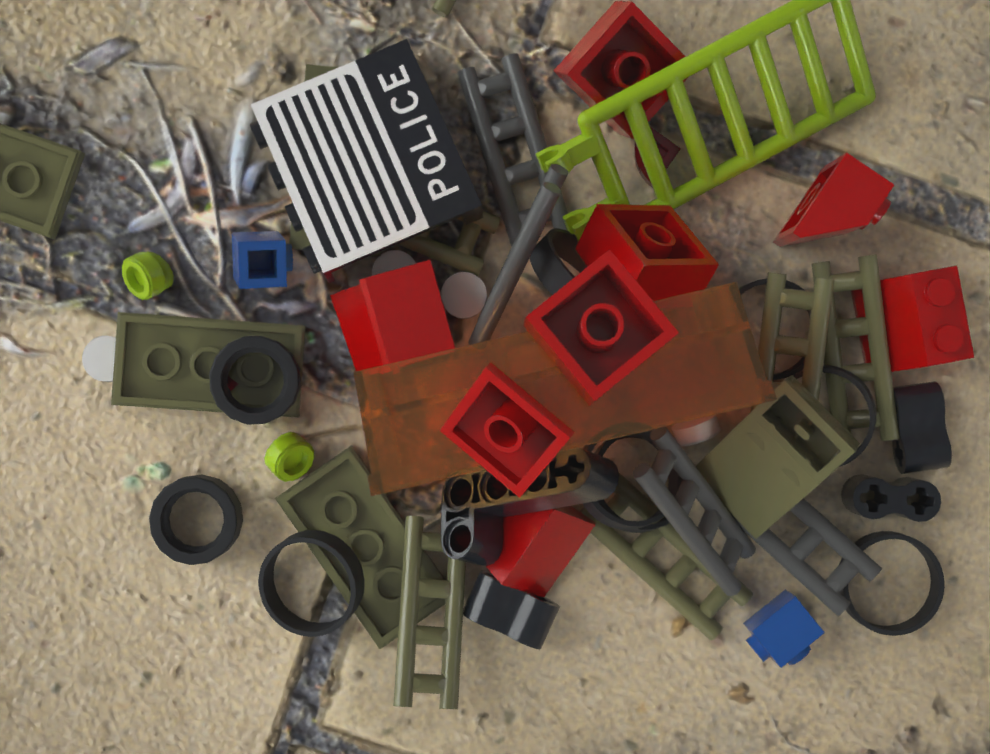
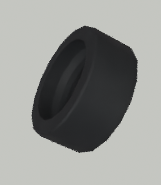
[209,336,301,425]
[149,474,243,565]

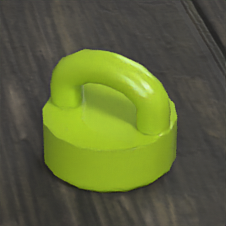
[122,251,174,300]
[264,432,314,482]

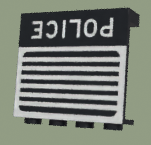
[249,39,483,284]

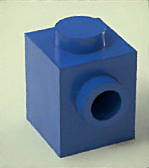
[232,231,293,289]
[743,589,825,668]

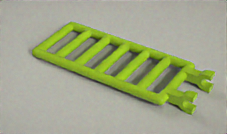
[535,0,876,242]

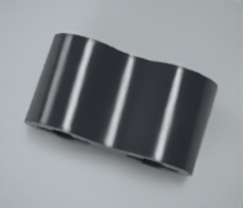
[892,381,952,474]
[841,474,941,522]
[463,570,560,650]

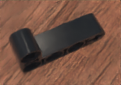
[441,447,619,566]

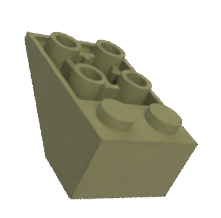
[696,375,860,539]

